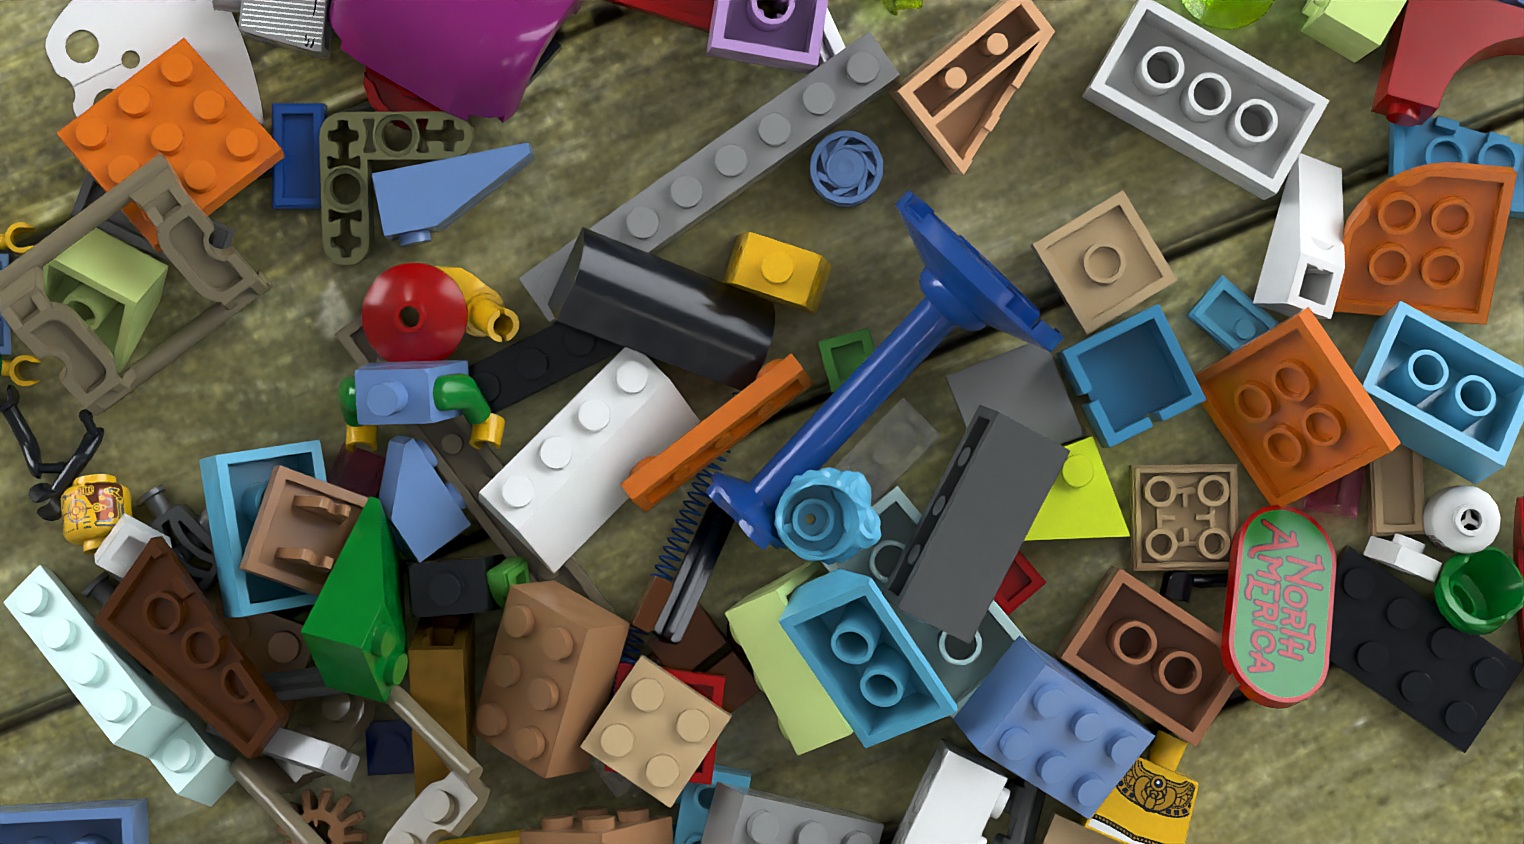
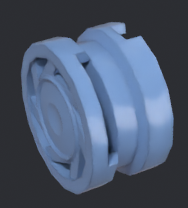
[809,130,883,208]

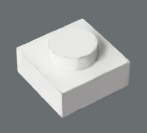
[94,513,172,578]
[1363,533,1442,582]

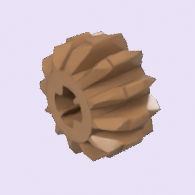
[276,786,368,844]

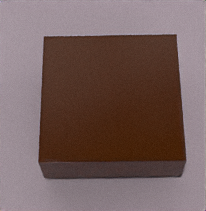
[628,576,674,633]

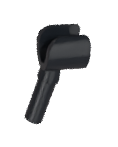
[1159,570,1228,603]

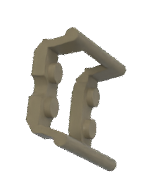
[0,153,273,416]
[229,685,491,844]

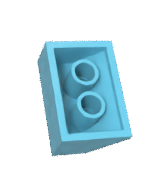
[778,568,958,748]

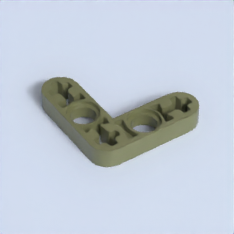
[319,111,476,266]

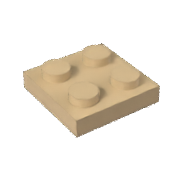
[1031,190,1177,336]
[580,655,732,808]

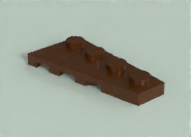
[94,536,289,759]

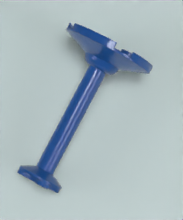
[705,190,1064,550]

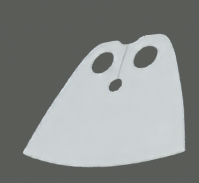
[45,0,265,125]

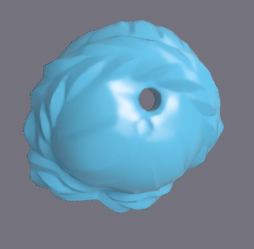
[774,467,881,565]

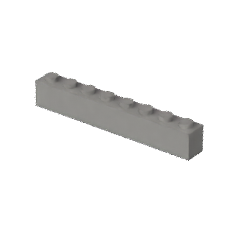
[519,31,900,324]

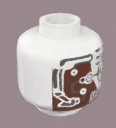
[1423,485,1501,554]

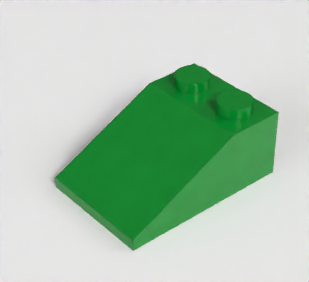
[301,496,408,703]

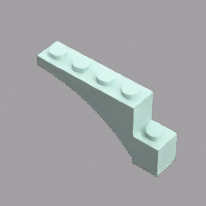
[3,565,239,807]

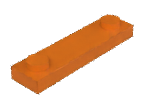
[620,353,814,512]

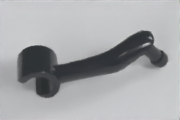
[0,384,67,479]

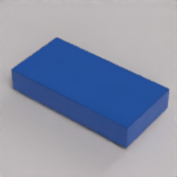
[272,103,328,210]

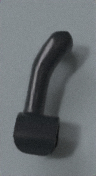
[28,409,104,521]

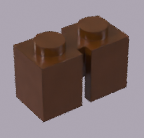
[646,602,761,714]

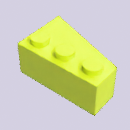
[1024,436,1130,541]

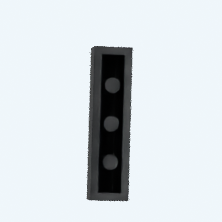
[548,227,775,391]

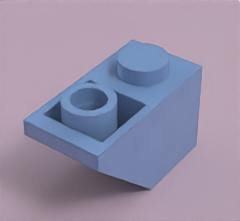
[378,435,471,563]

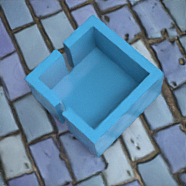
[1055,303,1207,448]

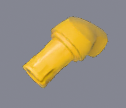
[435,266,519,342]

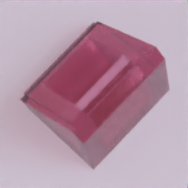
[1303,467,1366,519]

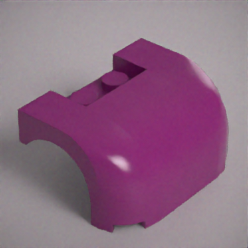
[327,0,583,123]

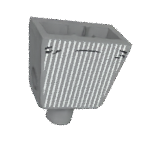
[212,0,334,60]

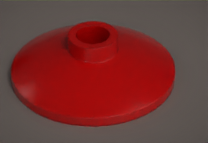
[362,262,468,362]

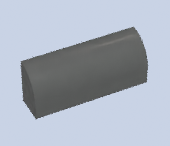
[882,405,1071,644]

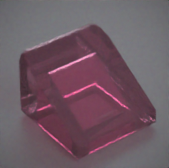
[326,443,386,498]

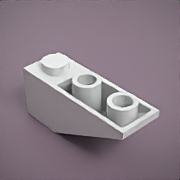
[1253,153,1345,319]

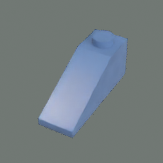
[372,142,535,247]

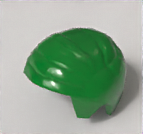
[1434,546,1524,635]

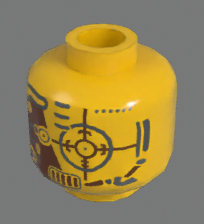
[61,474,133,555]

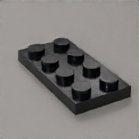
[1329,546,1524,753]

